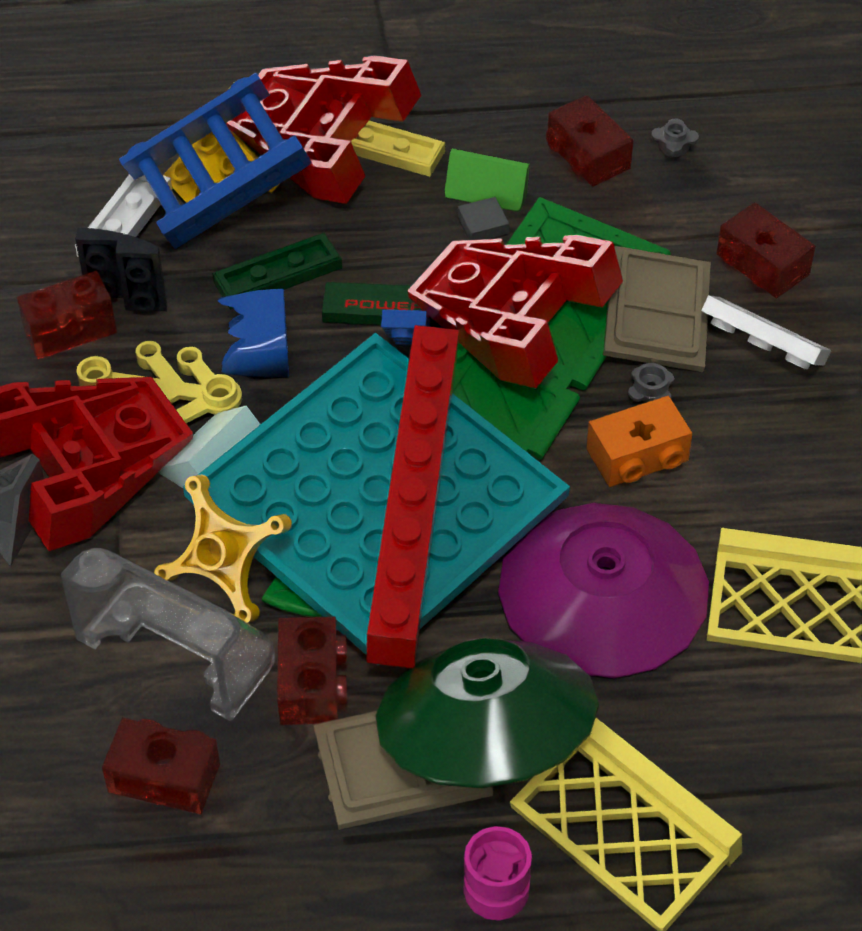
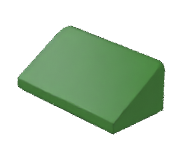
[445,149,529,212]

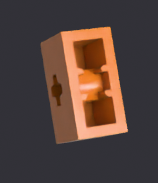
[586,395,692,487]

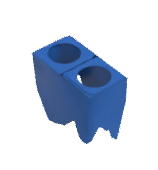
[218,289,289,378]

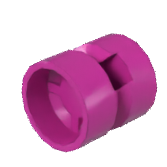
[464,826,532,920]

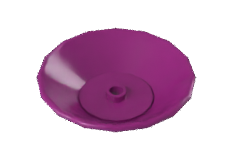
[498,503,709,679]

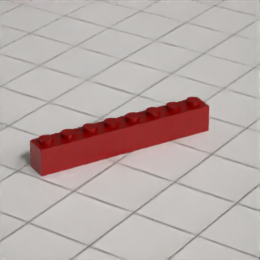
[367,325,459,668]

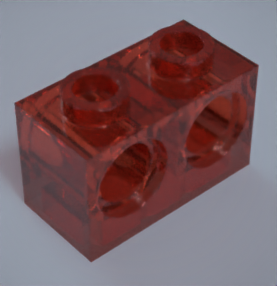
[277,616,347,725]

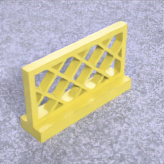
[706,528,862,663]
[510,718,742,931]

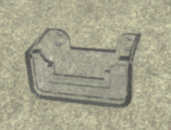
[60,548,275,721]

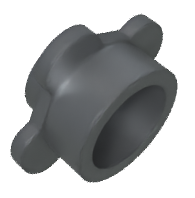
[651,119,699,157]
[628,363,674,402]

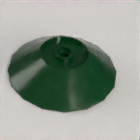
[375,638,599,789]

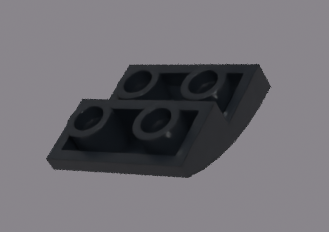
[75,227,168,312]

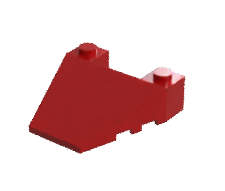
[226,56,422,204]
[407,235,623,388]
[0,377,193,551]

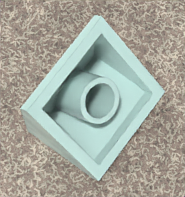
[159,406,260,488]

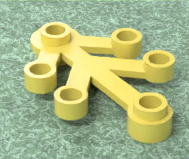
[77,341,242,423]

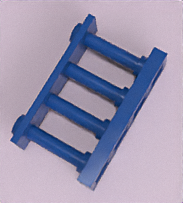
[119,73,312,249]

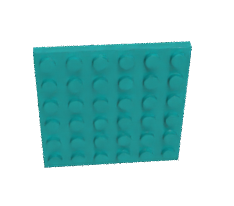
[183,333,570,666]

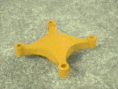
[154,474,292,624]

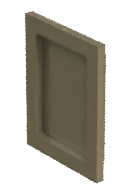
[603,246,711,372]
[313,711,493,830]

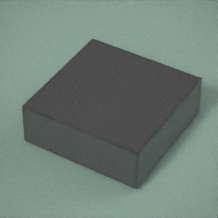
[457,197,509,240]

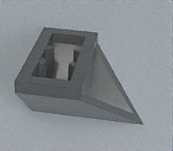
[0,454,44,567]

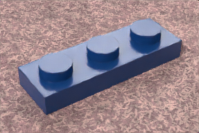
[381,309,431,346]

